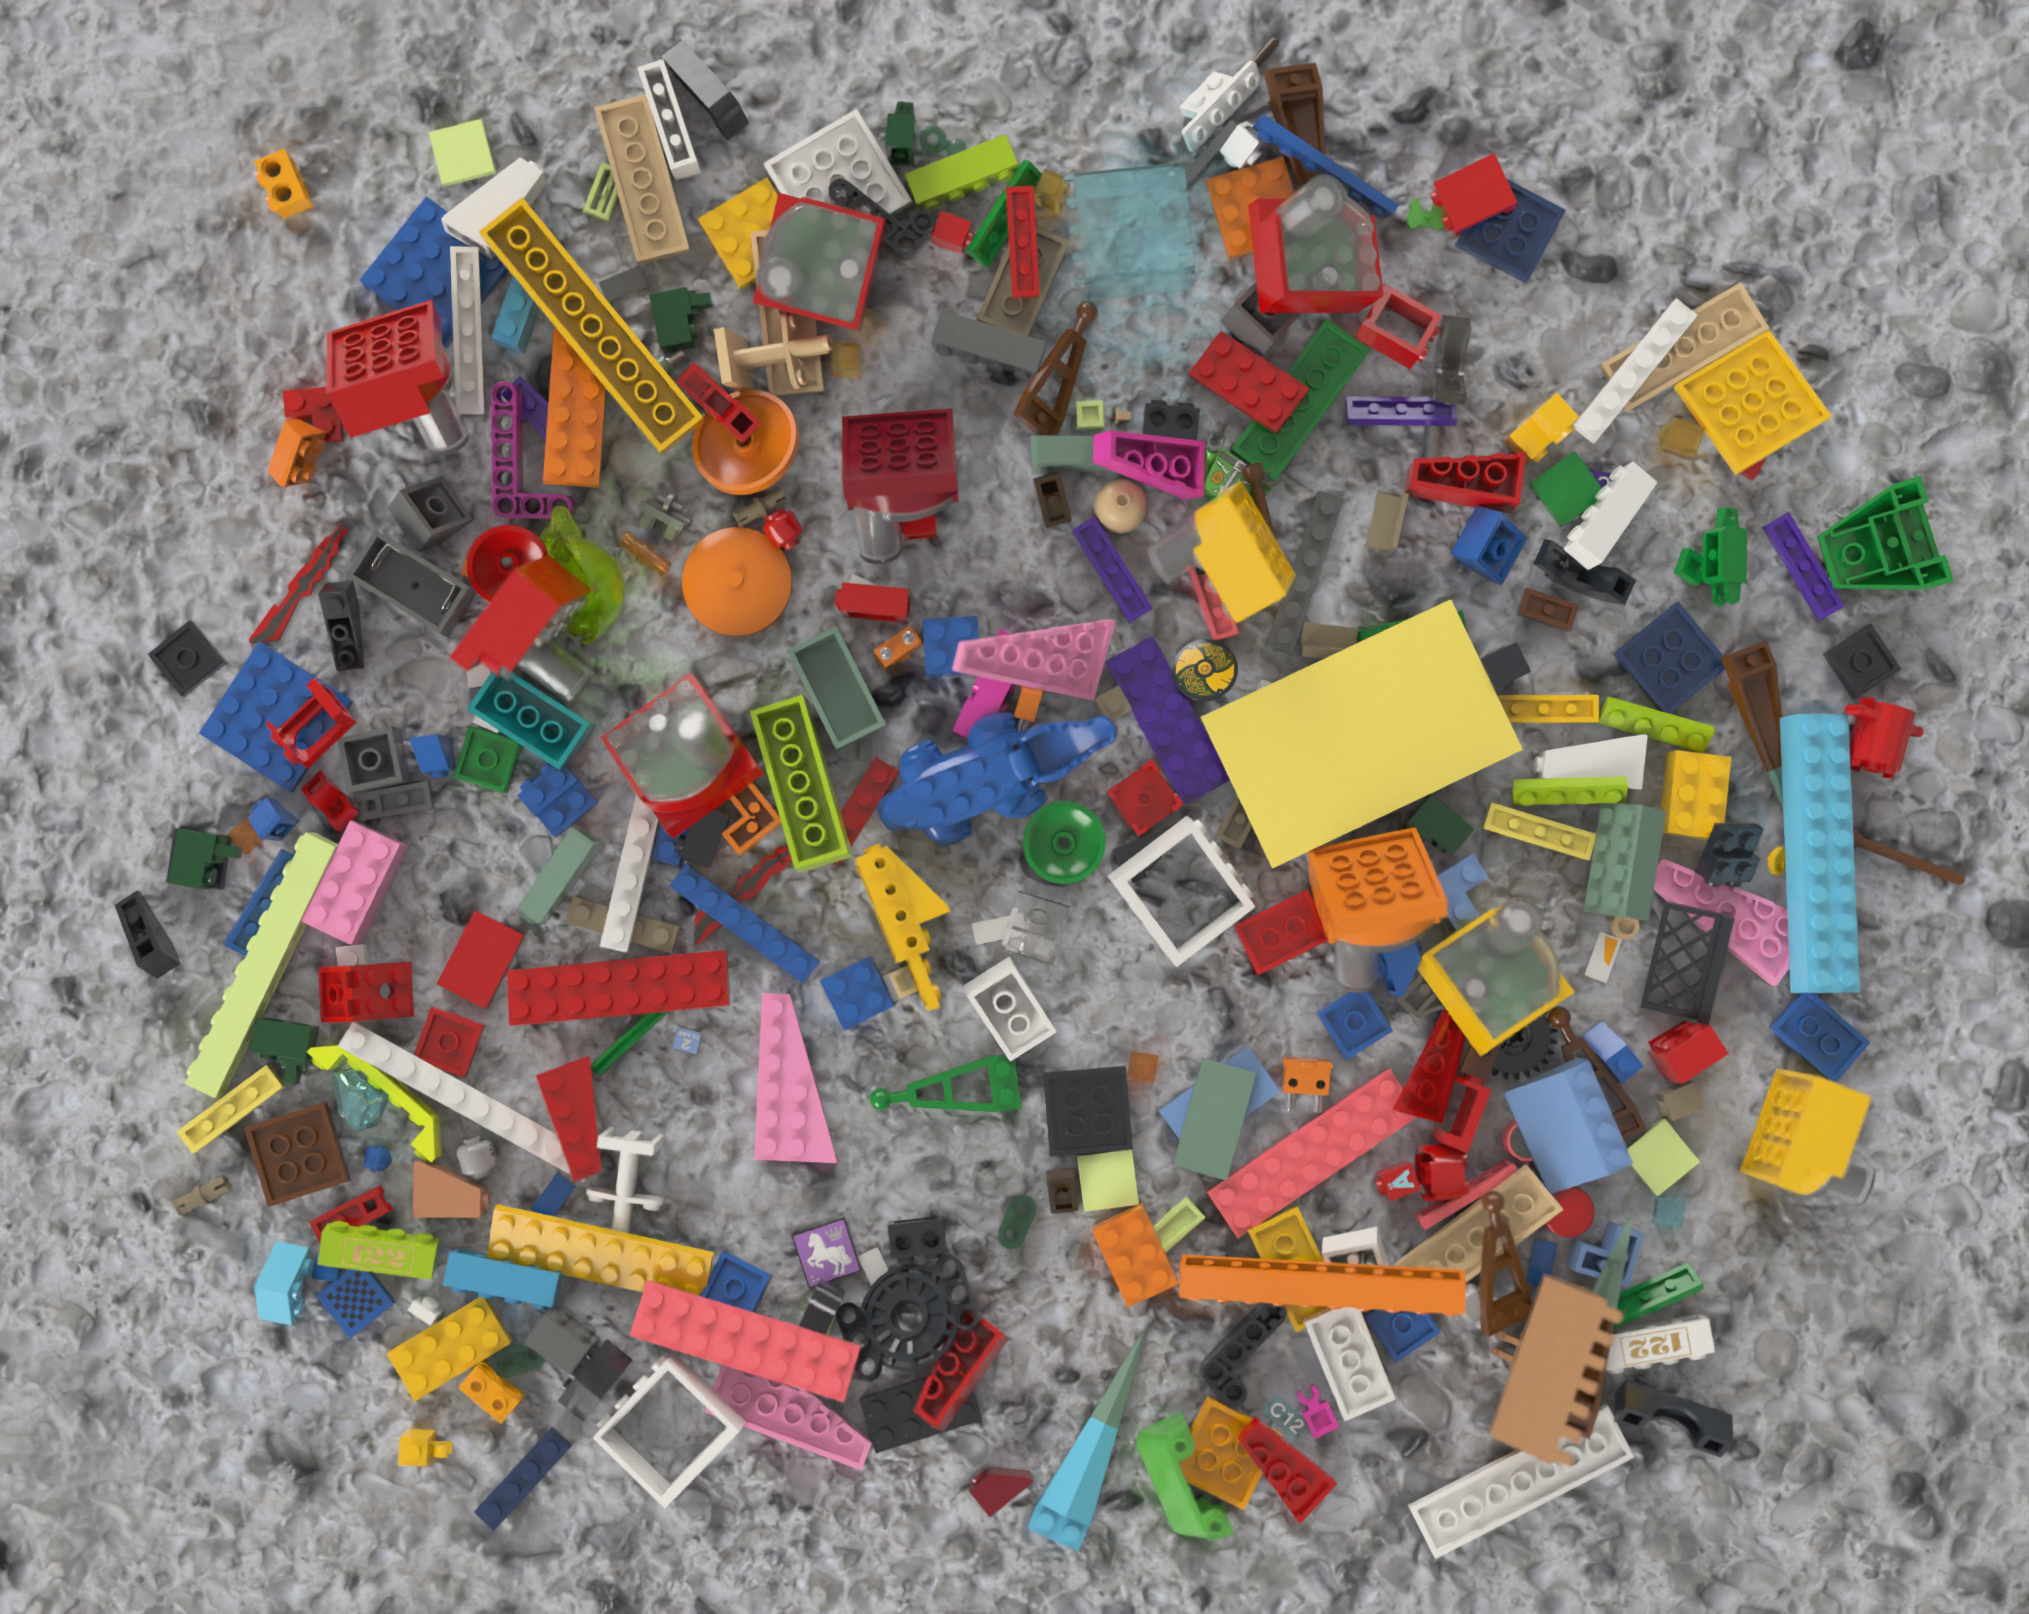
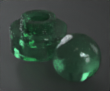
[919,124,967,157]

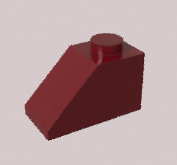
[968,1467,1033,1518]

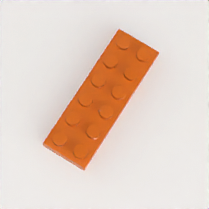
[543,326,606,488]

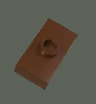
[1460,1043,1502,1081]

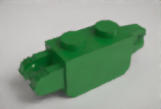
[1702,507,1747,607]

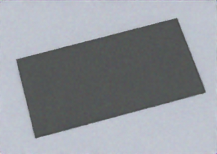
[599,266,647,302]

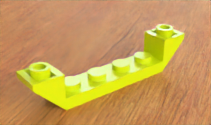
[307,1045,442,1162]

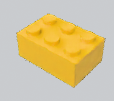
[1660,750,1731,840]

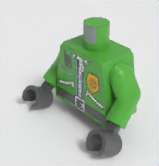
[1204,431,1283,505]

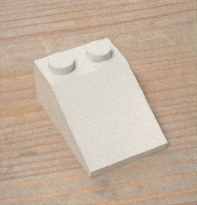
[963,956,1057,1062]

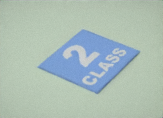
[672,1027,702,1054]

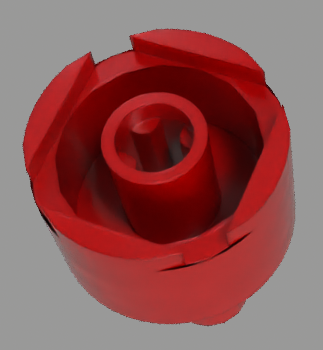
[1414,1144,1469,1202]

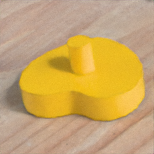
[1767,846,1785,876]

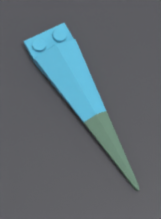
[1027,1332,1145,1552]

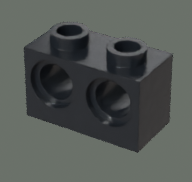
[1142,400,1200,440]
[887,1215,947,1262]

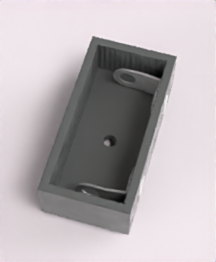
[346,530,477,638]

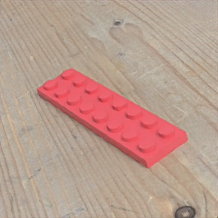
[1206,1068,1417,1238]
[630,1280,862,1402]

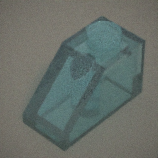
[332,1068,389,1132]

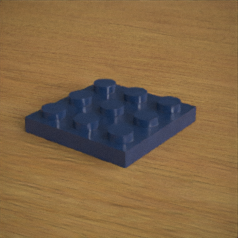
[1454,178,1566,284]
[1612,601,1725,714]

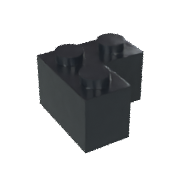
[558,1339,633,1422]

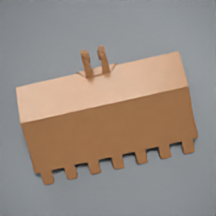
[1489,1273,1623,1467]

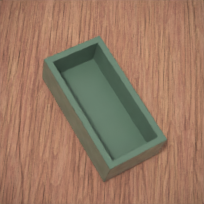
[787,626,888,752]
[1584,803,1666,921]

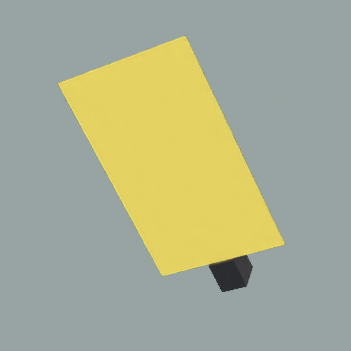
[1201,599,1531,868]

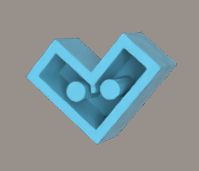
[254,1241,313,1325]

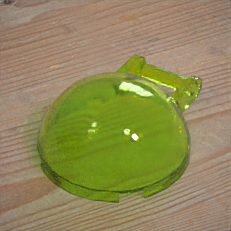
[540,506,626,644]

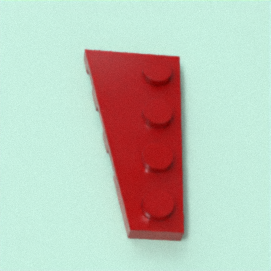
[1393,1009,1466,1124]
[1237,1416,1337,1524]

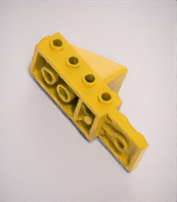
[855,843,950,1011]

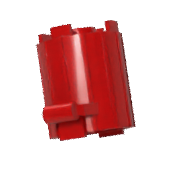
[1845,697,1923,779]

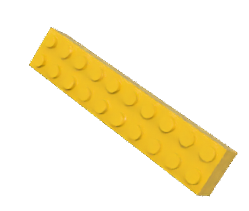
[479,197,704,456]

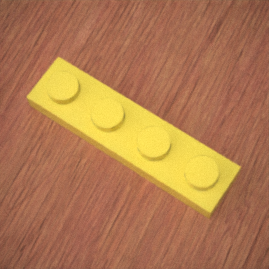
[1482,802,1596,861]
[177,1064,286,1154]

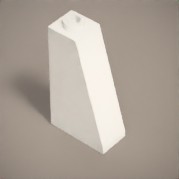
[441,158,546,260]
[1533,734,1648,791]

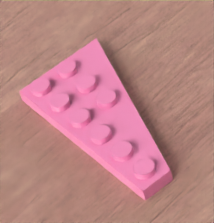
[952,619,1116,701]
[1654,859,1790,986]

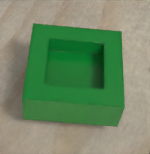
[1674,547,1702,586]

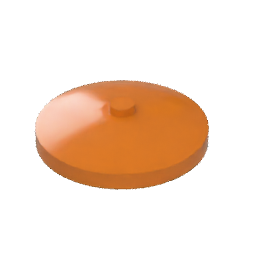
[692,390,800,495]
[682,527,792,637]

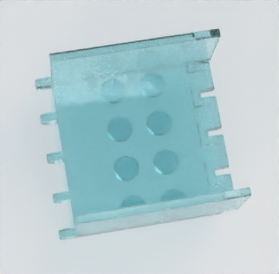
[1063,163,1196,301]

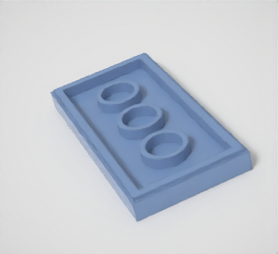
[1159,1046,1281,1139]

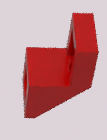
[301,770,360,832]

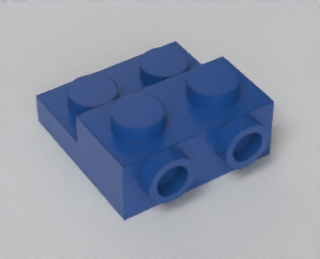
[517,763,599,838]

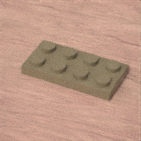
[977,227,1069,336]

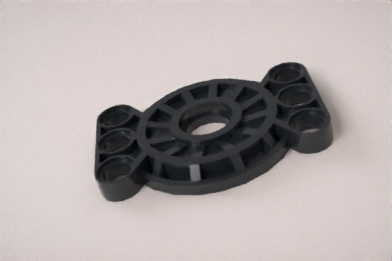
[836,1254,982,1381]

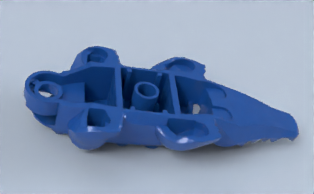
[877,712,1117,846]

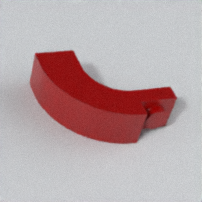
[675,362,762,443]

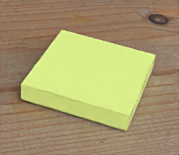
[429,119,496,187]
[1626,1118,1700,1197]
[1077,1150,1139,1212]

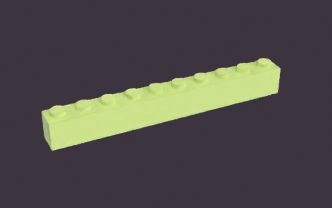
[185,833,338,1098]

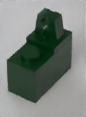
[885,101,918,167]
[649,287,713,354]
[1402,793,1475,855]
[168,829,243,890]
[250,1017,320,1085]

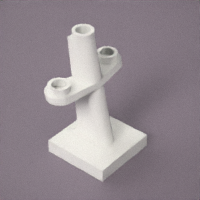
[586,1127,664,1233]

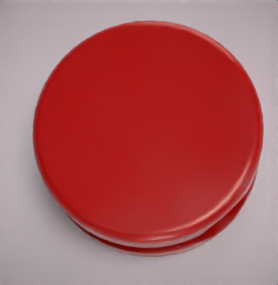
[1544,1186,1595,1238]

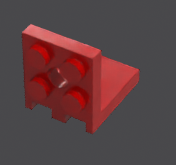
[318,962,414,1022]

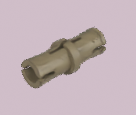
[732,487,788,528]
[172,1175,232,1216]

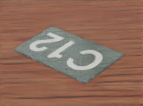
[1262,1394,1308,1440]

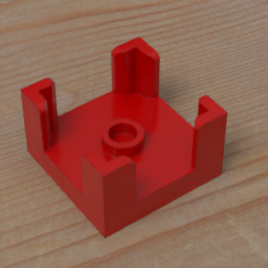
[1106,759,1184,837]

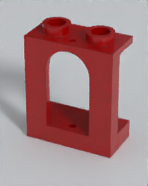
[265,678,357,768]

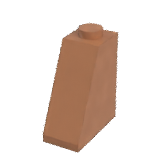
[413,1159,491,1218]

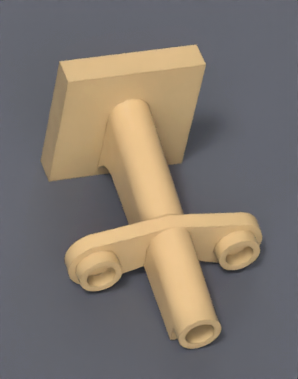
[714,313,834,391]

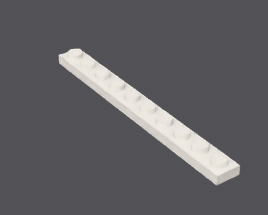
[338,1022,585,1182]

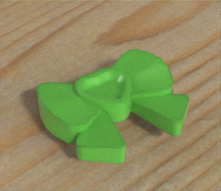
[1406,198,1444,232]

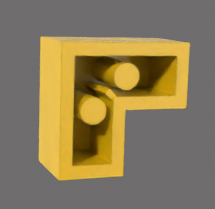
[1504,393,1579,465]

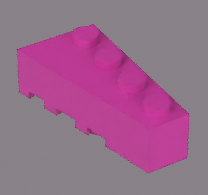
[1093,431,1205,500]
[952,629,1018,740]

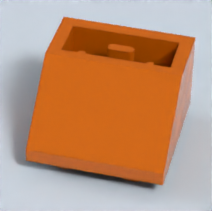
[268,419,326,487]

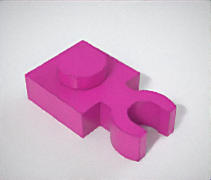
[1297,1383,1340,1439]

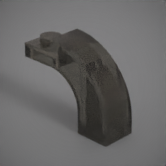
[1432,315,1472,405]

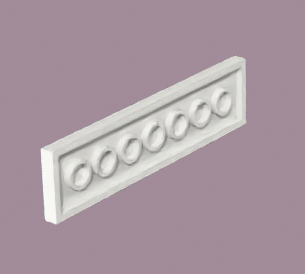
[1408,1404,1634,1559]

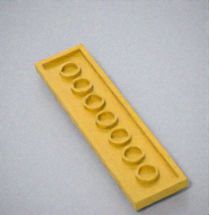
[487,1204,714,1296]

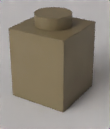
[1094,686,1132,722]
[1655,1081,1705,1121]

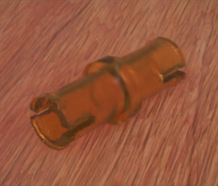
[618,531,672,577]

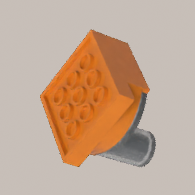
[1307,827,1447,993]

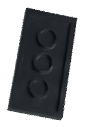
[859,1376,982,1453]

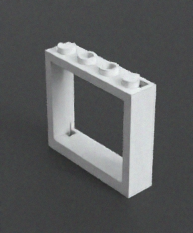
[1108,816,1255,967]
[593,1352,746,1508]

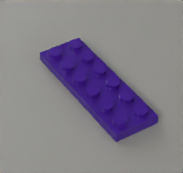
[1105,636,1230,806]

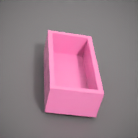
[301,821,409,945]

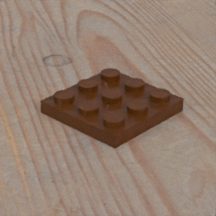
[244,1101,351,1207]

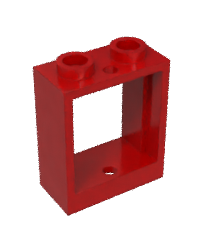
[1354,284,1442,370]
[835,582,911,624]

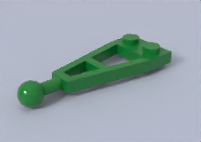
[870,1054,1021,1112]

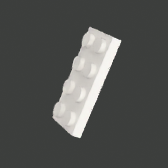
[1302,1307,1396,1421]

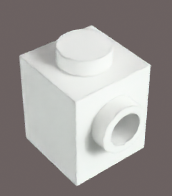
[1220,121,1265,168]

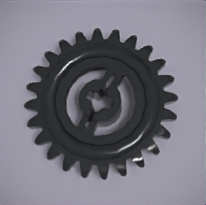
[1467,1010,1558,1080]

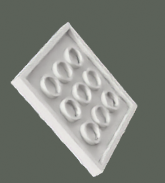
[763,109,912,216]

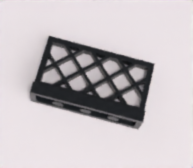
[1640,901,1735,1025]

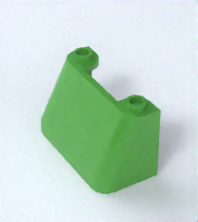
[1136,1411,1234,1540]

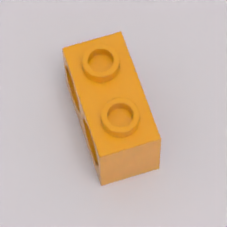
[254,148,314,219]
[458,1359,527,1424]

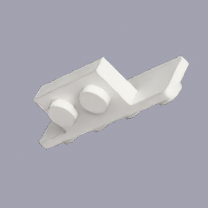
[1179,61,1262,152]

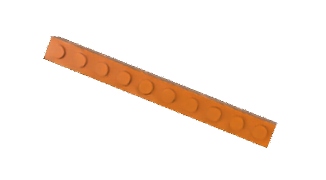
[1179,1254,1466,1316]

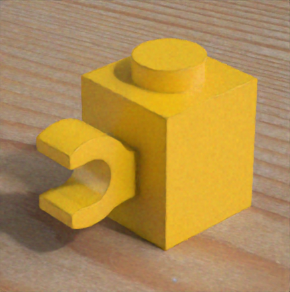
[398,1429,453,1467]

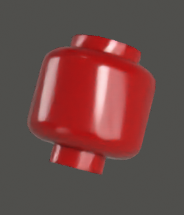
[762,508,803,551]

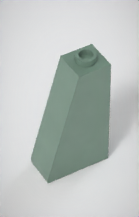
[1030,435,1112,474]
[517,827,605,925]

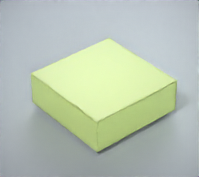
[1076,400,1105,431]

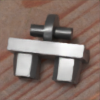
[638,492,693,541]

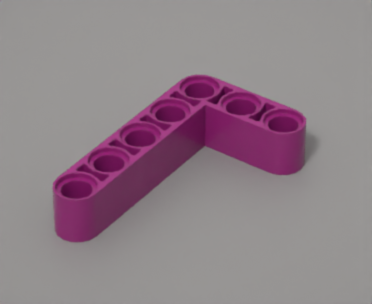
[491,381,577,520]

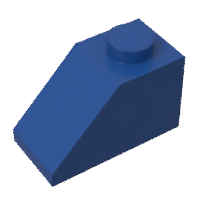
[410,734,456,778]
[248,798,300,841]
[1580,1021,1644,1084]

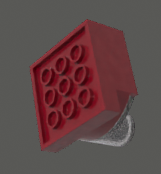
[842,408,959,564]

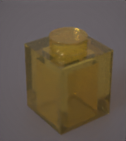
[1034,169,1071,215]
[831,342,863,379]
[1657,418,1705,460]

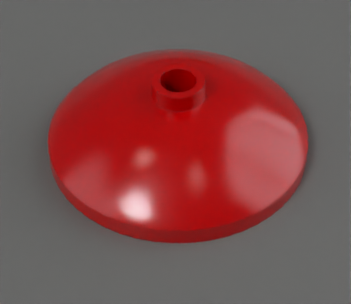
[466,524,549,602]

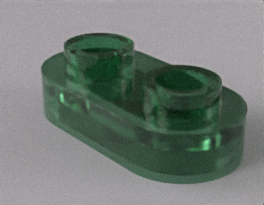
[998,1194,1036,1249]
[492,1342,547,1378]

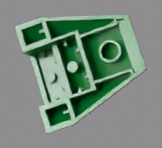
[1817,476,1954,590]

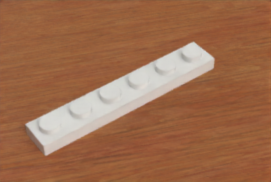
[450,246,485,415]
[1574,298,1697,444]
[600,794,659,953]

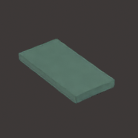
[1173,1057,1256,1181]

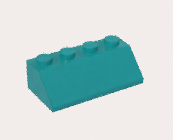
[467,670,596,770]

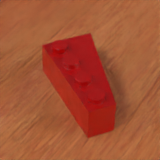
[1404,452,1527,514]
[536,1055,601,1183]
[914,1311,1010,1432]

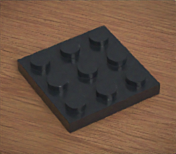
[1043,1065,1133,1156]

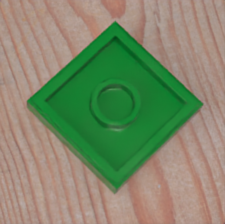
[1529,451,1602,528]
[453,725,522,794]

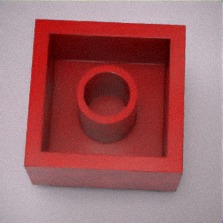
[1647,1021,1729,1084]

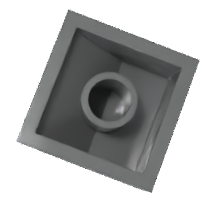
[1221,282,1301,357]
[387,476,473,553]

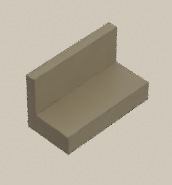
[1365,492,1409,553]
[1299,621,1358,659]

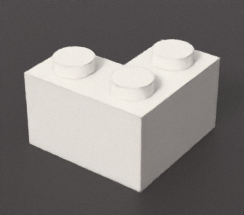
[1322,1227,1389,1266]

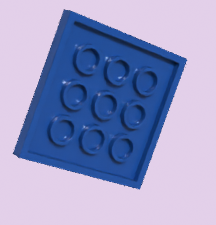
[359,196,508,349]
[199,641,353,793]

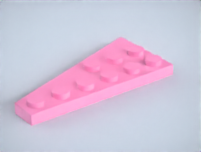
[754,993,838,1163]
[705,1365,872,1470]

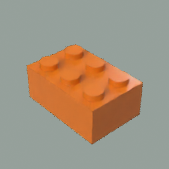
[1092,1202,1179,1307]

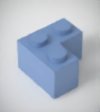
[1436,854,1488,931]
[1566,1221,1644,1288]

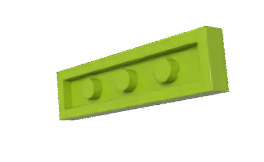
[1598,696,1714,753]
[1512,776,1628,806]

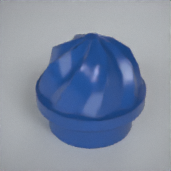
[363,1144,392,1173]

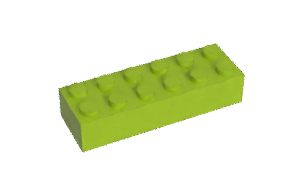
[750,695,853,873]

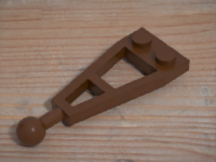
[1013,301,1098,436]
[1548,1006,1647,1141]
[1479,1191,1531,1337]

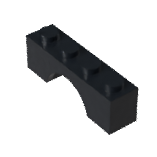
[1614,1379,1733,1458]

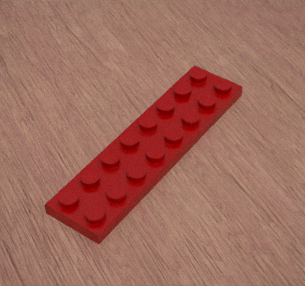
[507,950,730,1027]

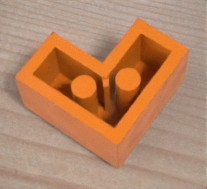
[722,781,782,856]

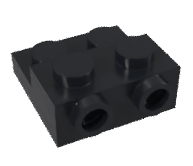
[1695,823,1764,887]

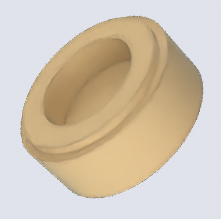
[1610,917,1640,940]

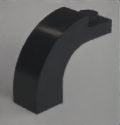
[1533,539,1636,605]

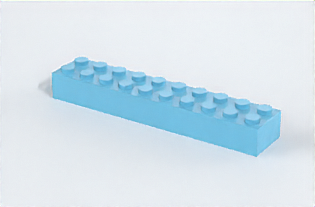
[1780,714,1860,993]

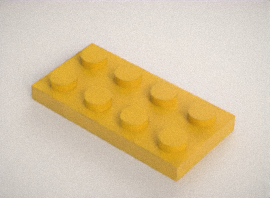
[1247,1205,1328,1332]
[387,1297,513,1401]

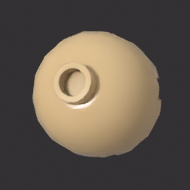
[1093,478,1148,534]

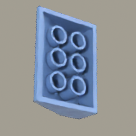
[1503,1057,1634,1194]

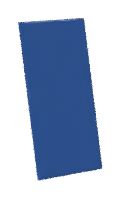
[531,1173,576,1217]
[1526,1239,1557,1285]

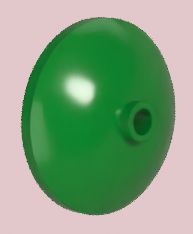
[1023,801,1106,884]

